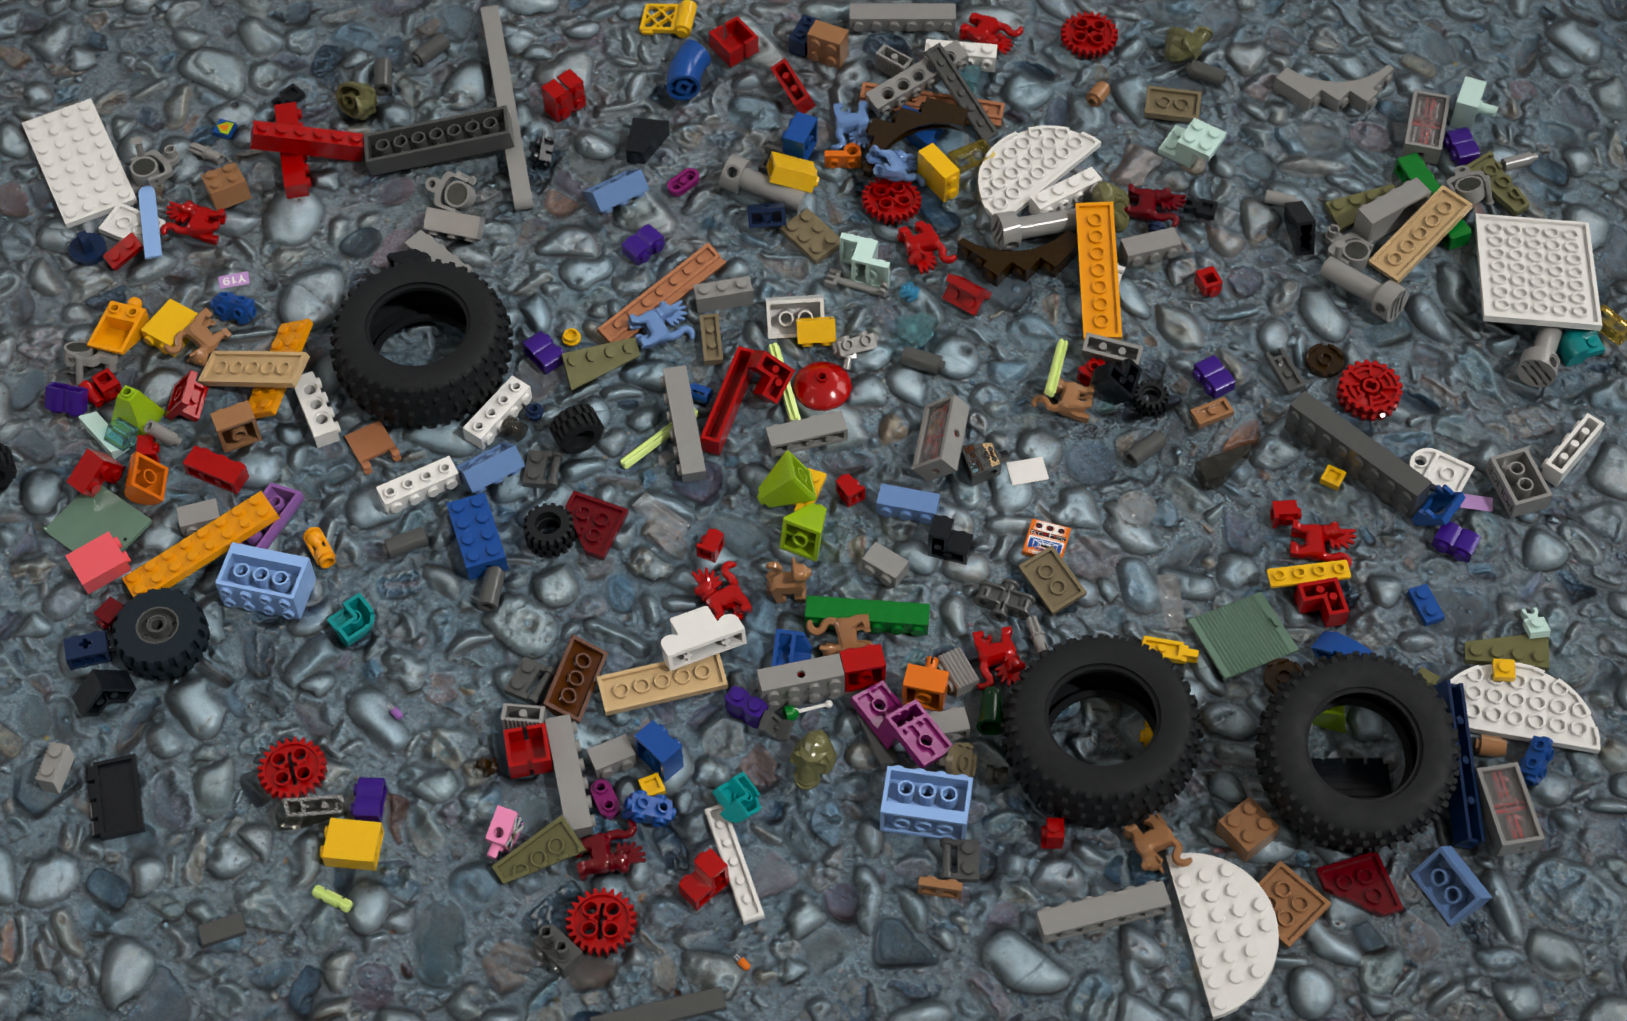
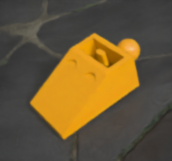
[87,297,150,355]

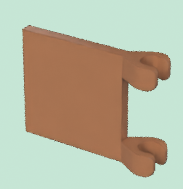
[344,420,402,475]

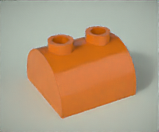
[124,451,169,505]

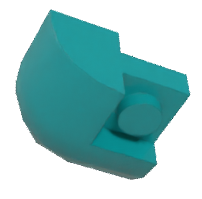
[1557,328,1605,367]
[327,592,374,647]
[712,771,762,823]

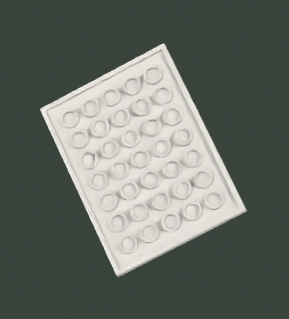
[1474,213,1602,331]

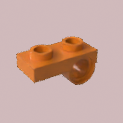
[825,143,861,169]

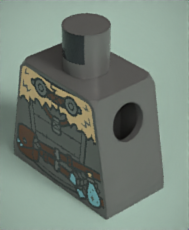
[960,442,1010,486]

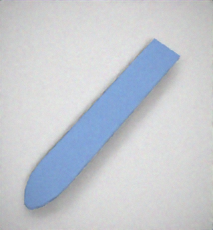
[138,185,163,260]

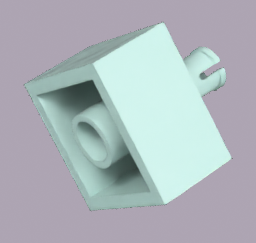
[1450,76,1498,132]

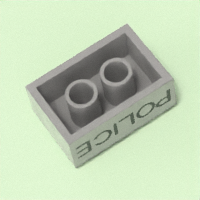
[1485,447,1553,518]

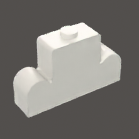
[661,606,747,671]

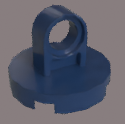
[68,229,108,266]

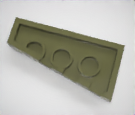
[1466,150,1530,217]
[1324,184,1396,233]
[561,337,640,392]
[1463,634,1550,672]
[492,815,587,885]

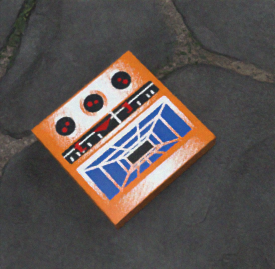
[1022,518,1071,559]

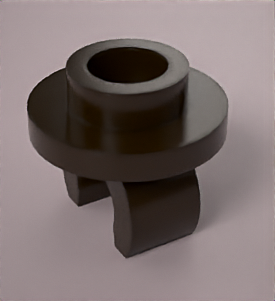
[474,756,498,778]

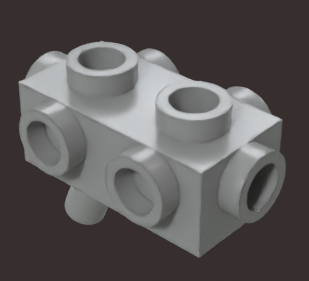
[831,331,879,371]

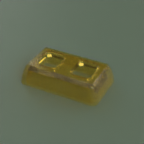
[949,139,995,172]
[1600,304,1627,345]

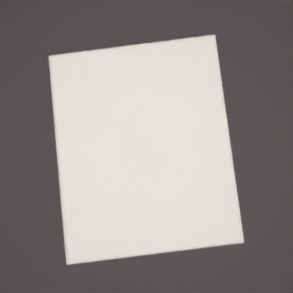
[1006,457,1049,486]

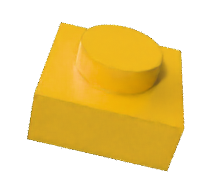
[1319,464,1347,491]
[1492,658,1516,682]
[638,772,666,797]

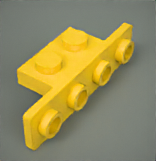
[1266,560,1351,588]

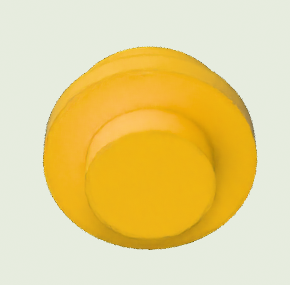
[562,328,581,347]

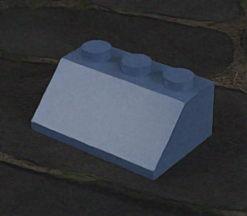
[582,169,650,214]
[455,441,525,494]
[1410,846,1492,926]

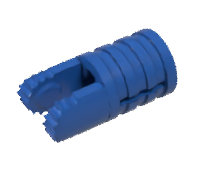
[690,382,713,405]

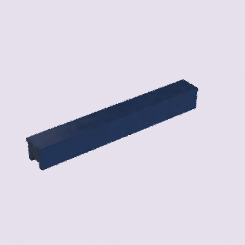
[1433,680,1485,849]

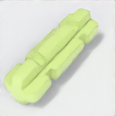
[312,885,353,912]

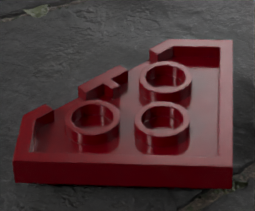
[565,491,629,561]
[1315,852,1404,918]

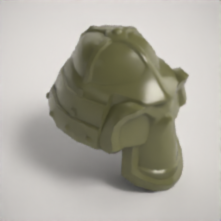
[1164,26,1213,64]
[336,81,378,120]
[1091,181,1130,233]
[789,729,837,791]

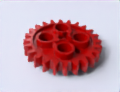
[1060,11,1118,59]
[861,178,922,225]
[257,737,328,803]
[565,887,637,958]

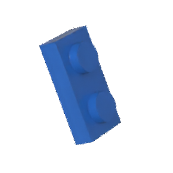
[1407,584,1445,627]

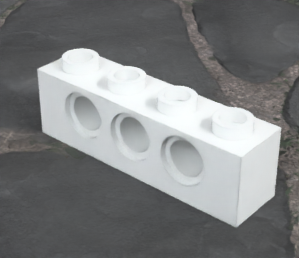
[293,371,341,448]

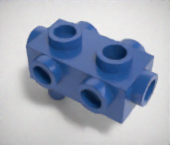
[210,292,257,325]
[1518,735,1554,786]
[621,790,676,827]

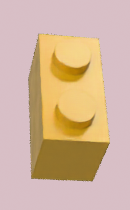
[796,316,836,347]

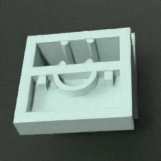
[1158,118,1227,168]
[840,232,890,288]

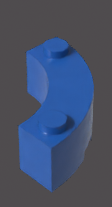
[1311,631,1378,659]

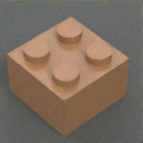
[807,20,849,69]
[200,162,252,211]
[210,400,262,453]
[1215,797,1280,862]

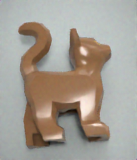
[164,308,232,367]
[1031,378,1095,423]
[766,557,812,604]
[806,613,872,656]
[1123,813,1192,874]

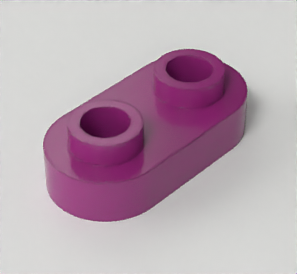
[667,168,700,197]
[590,779,620,820]

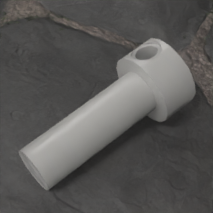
[719,154,807,213]
[991,208,1077,250]
[1320,256,1409,322]
[1517,326,1564,388]

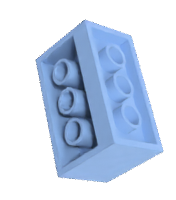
[215,542,316,620]
[880,765,973,839]

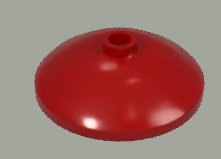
[793,361,851,411]

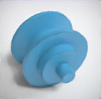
[899,281,920,303]

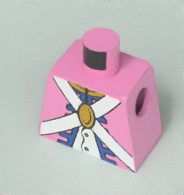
[485,805,524,861]

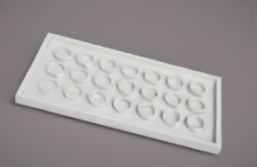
[22,98,138,229]

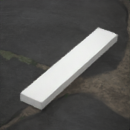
[704,804,765,925]

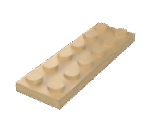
[1368,185,1473,284]
[198,351,310,388]
[597,653,728,716]

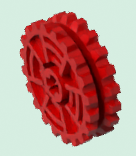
[1336,360,1403,422]

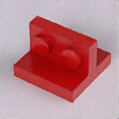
[942,273,992,316]
[165,370,209,422]

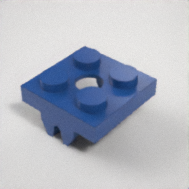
[1411,484,1466,526]

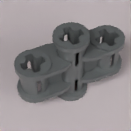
[973,578,1036,622]

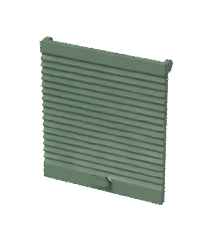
[42,485,153,552]
[1187,592,1299,683]

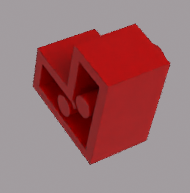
[746,350,796,404]
[66,448,126,497]
[1294,577,1350,628]
[678,848,729,911]

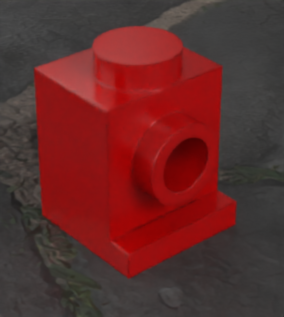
[1194,266,1223,297]
[1077,357,1106,387]
[91,368,122,403]
[136,434,160,463]
[835,473,865,508]
[1270,500,1302,529]
[696,528,725,563]
[1041,818,1064,849]

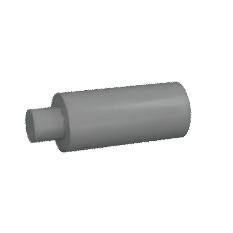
[1500,152,1538,172]
[1264,190,1303,207]
[144,420,181,446]

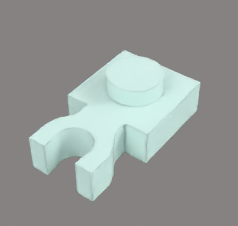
[1521,607,1551,639]

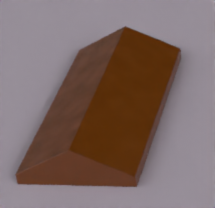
[542,634,609,724]

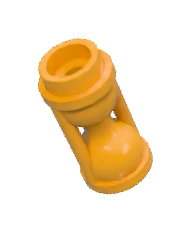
[303,527,336,569]

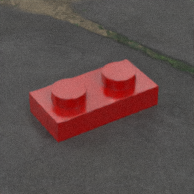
[103,232,144,271]

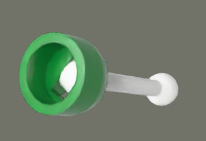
[782,700,833,721]

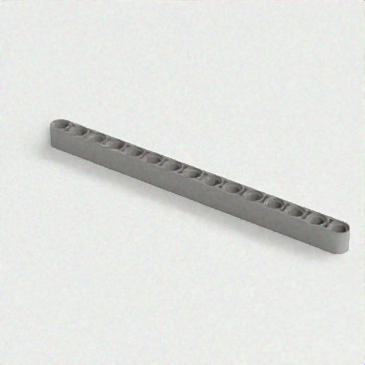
[480,5,534,211]

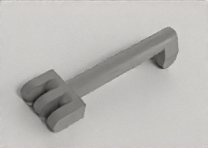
[823,268,889,298]

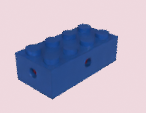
[446,492,508,581]

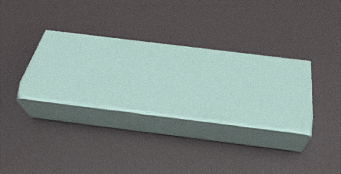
[78,412,130,459]

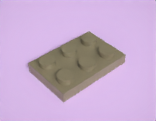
[1144,86,1202,123]
[779,208,840,265]
[1018,545,1087,616]

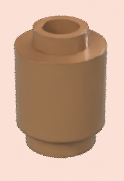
[1086,81,1110,107]
[1473,734,1507,758]

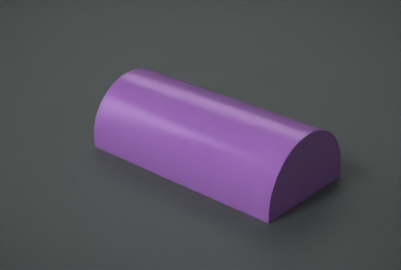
[240,482,304,549]

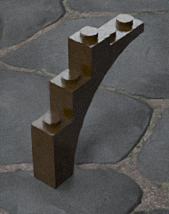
[861,97,969,178]
[957,230,1078,287]

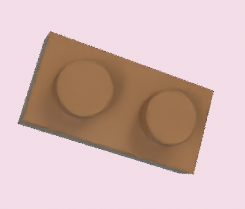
[1190,397,1234,429]
[918,876,963,900]

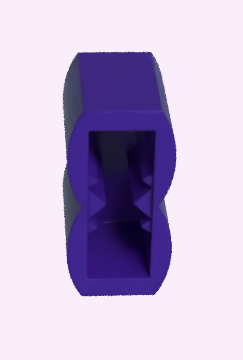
[1443,127,1480,166]
[621,224,665,266]
[522,331,564,375]
[1192,355,1235,399]
[45,382,88,417]
[1432,521,1481,562]
[725,686,768,729]
[350,777,387,822]

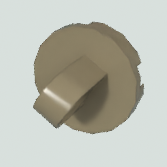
[936,742,977,777]

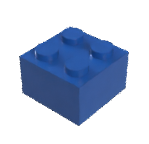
[781,112,818,160]
[634,720,684,782]

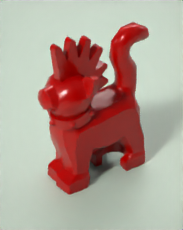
[959,13,1023,55]
[160,200,227,245]
[897,220,957,275]
[1289,519,1357,568]
[692,561,752,621]
[973,626,1026,690]

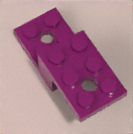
[849,680,953,769]

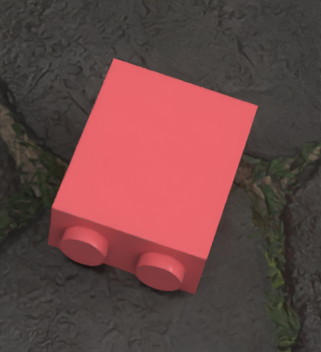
[65,531,132,595]

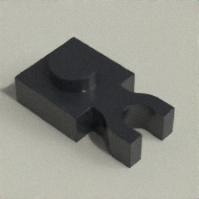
[271,83,306,107]
[1183,197,1218,221]

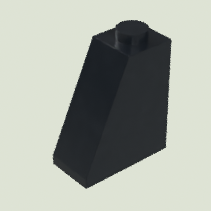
[626,117,670,164]
[1284,201,1316,256]

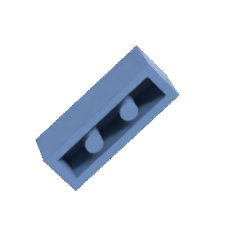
[876,483,940,524]

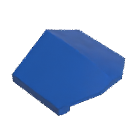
[771,628,812,667]

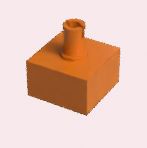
[902,656,949,712]

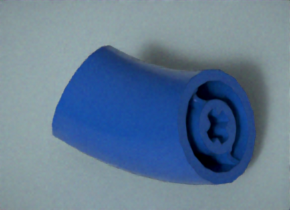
[666,39,711,101]

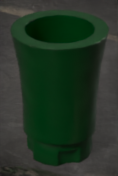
[976,687,1005,735]

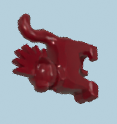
[1124,184,1186,228]
[575,820,646,881]

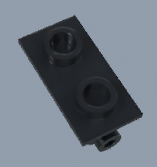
[532,131,554,170]

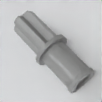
[189,142,225,165]
[1026,615,1050,656]

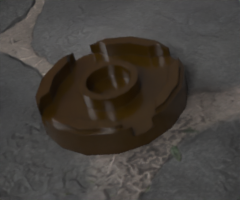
[1305,343,1344,378]
[1263,658,1303,694]

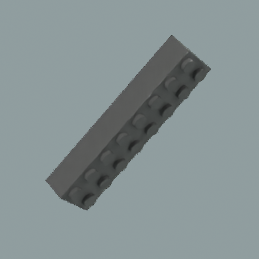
[364,105,515,176]
[1284,391,1432,518]

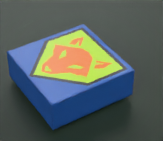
[212,119,237,140]

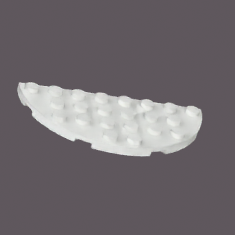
[978,125,1101,218]
[1450,662,1601,754]
[1166,853,1279,1020]

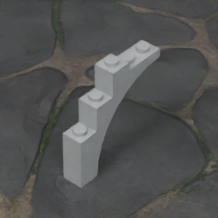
[1273,64,1394,114]

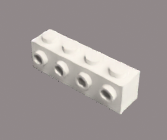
[924,39,997,72]
[1029,167,1102,215]
[463,376,532,450]
[1541,413,1605,487]
[376,456,461,515]

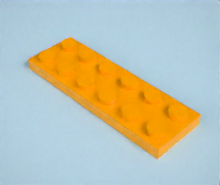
[248,318,314,419]

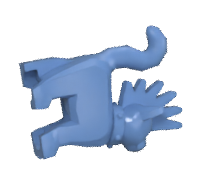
[830,101,870,150]
[866,145,926,187]
[627,300,695,350]

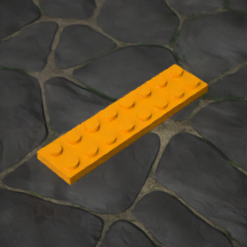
[1075,201,1122,342]
[122,491,280,598]

